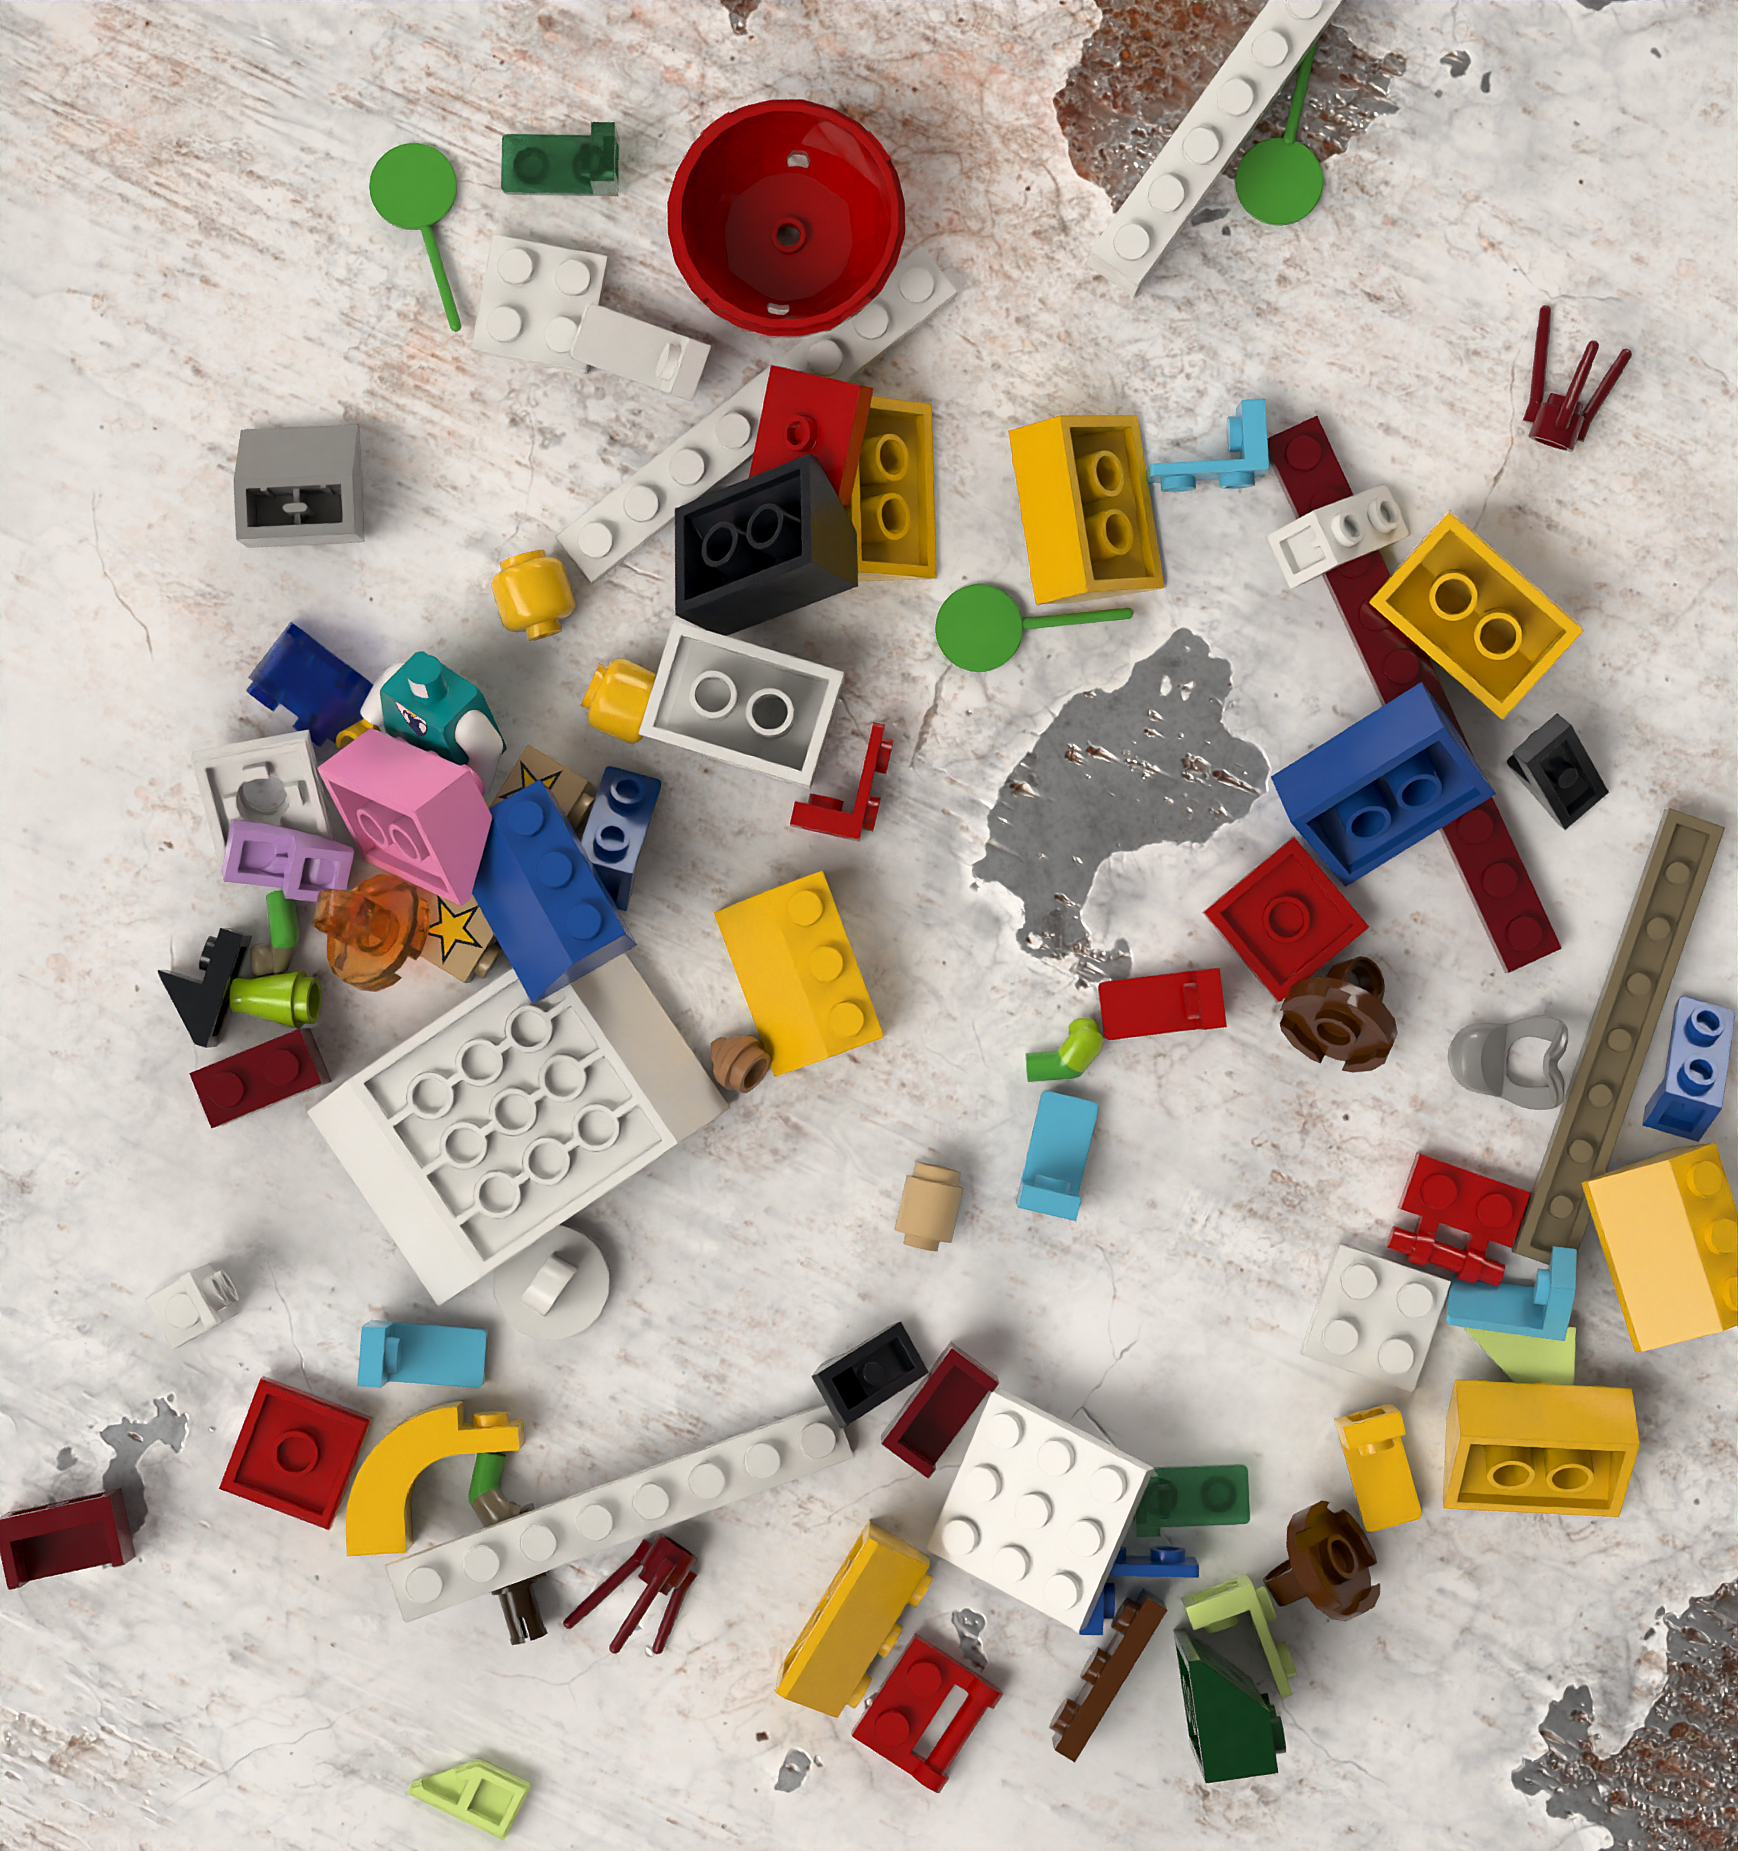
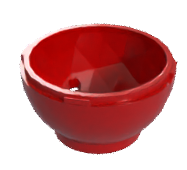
[667,99,905,338]

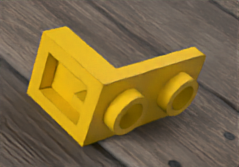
[1334,1403,1422,1532]

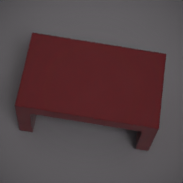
[881,1341,999,1479]
[0,1488,136,1590]

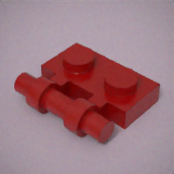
[1386,1153,1531,1287]

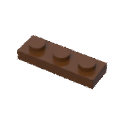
[1049,1588,1168,1763]

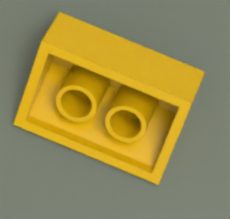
[843,396,937,582]
[1008,415,1165,605]
[1369,509,1584,720]
[714,870,884,1077]
[1581,1142,1738,1352]
[1443,1379,1640,1517]
[775,1520,933,1718]

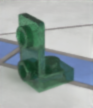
[501,122,620,196]
[1132,1464,1250,1537]

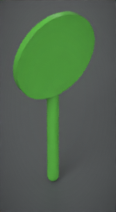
[1235,40,1323,226]
[369,143,462,332]
[935,584,1134,672]

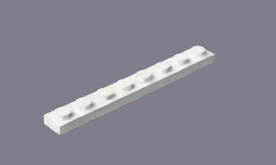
[555,246,958,585]
[385,1403,853,1624]

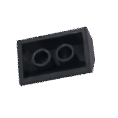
[675,454,858,636]

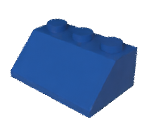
[1271,682,1496,887]
[472,779,638,1004]

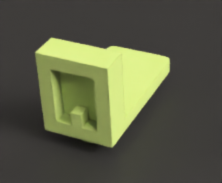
[1181,1574,1297,1698]

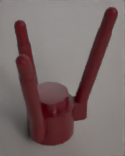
[1523,305,1632,452]
[563,1533,698,1654]

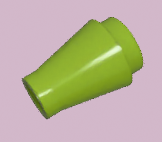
[230,970,322,1029]

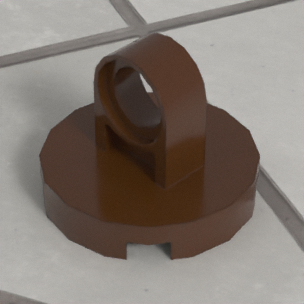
[1280,956,1398,1073]
[1263,1501,1380,1621]

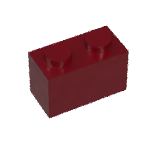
[189,1028,332,1128]

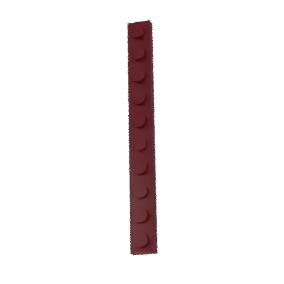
[1267,416,1562,973]

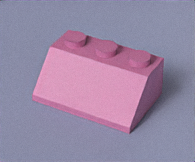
[317,728,492,906]

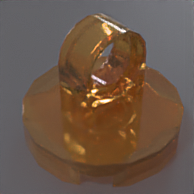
[312,874,430,992]

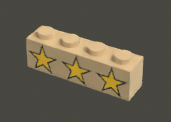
[404,744,595,983]

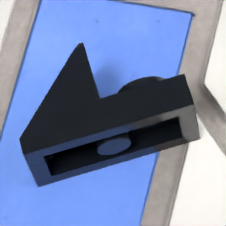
[1507,713,1609,830]
[158,928,252,1048]
[811,1321,929,1429]

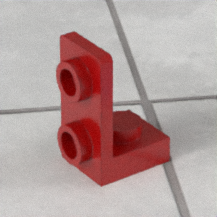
[790,722,894,842]
[1098,968,1227,1040]

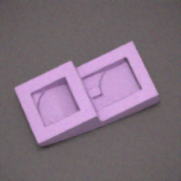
[221,819,354,905]

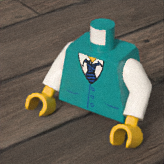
[336,651,507,809]

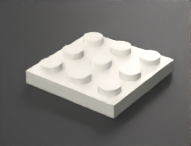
[926,1388,1154,1632]

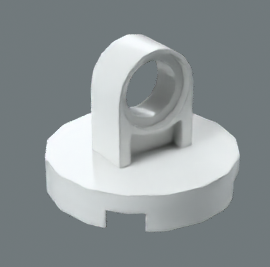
[493,1224,610,1341]

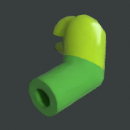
[1025,1017,1104,1082]

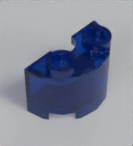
[246,621,374,747]

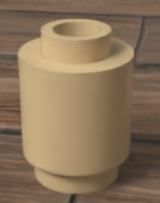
[894,1162,964,1252]

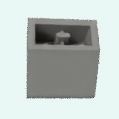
[233,424,365,548]

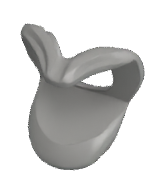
[1447,1016,1568,1110]

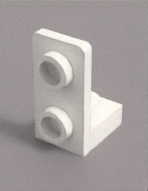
[570,303,711,402]
[1266,484,1409,589]
[145,1263,238,1350]

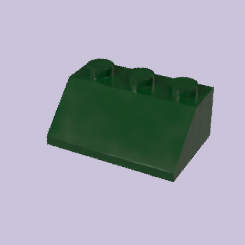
[1173,1628,1286,1784]

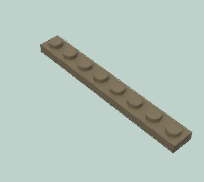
[1511,808,1725,1265]

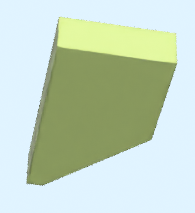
[1464,1325,1576,1385]
[407,1758,532,1841]

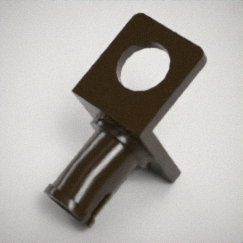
[489,1503,550,1645]

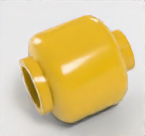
[491,550,575,641]
[580,658,657,744]

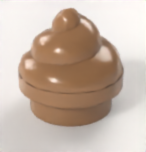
[711,1035,771,1093]

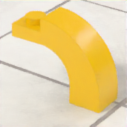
[346,1400,525,1556]

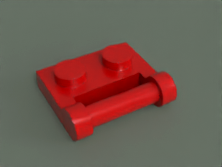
[851,1633,1004,1793]

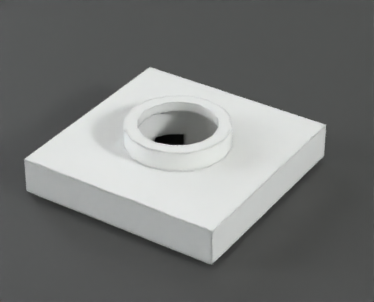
[191,730,335,865]

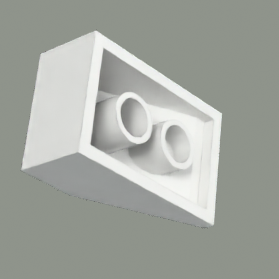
[639,620,845,789]

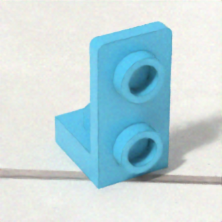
[1146,399,1269,492]
[1015,1090,1099,1221]
[1446,1246,1577,1341]
[357,1320,488,1388]

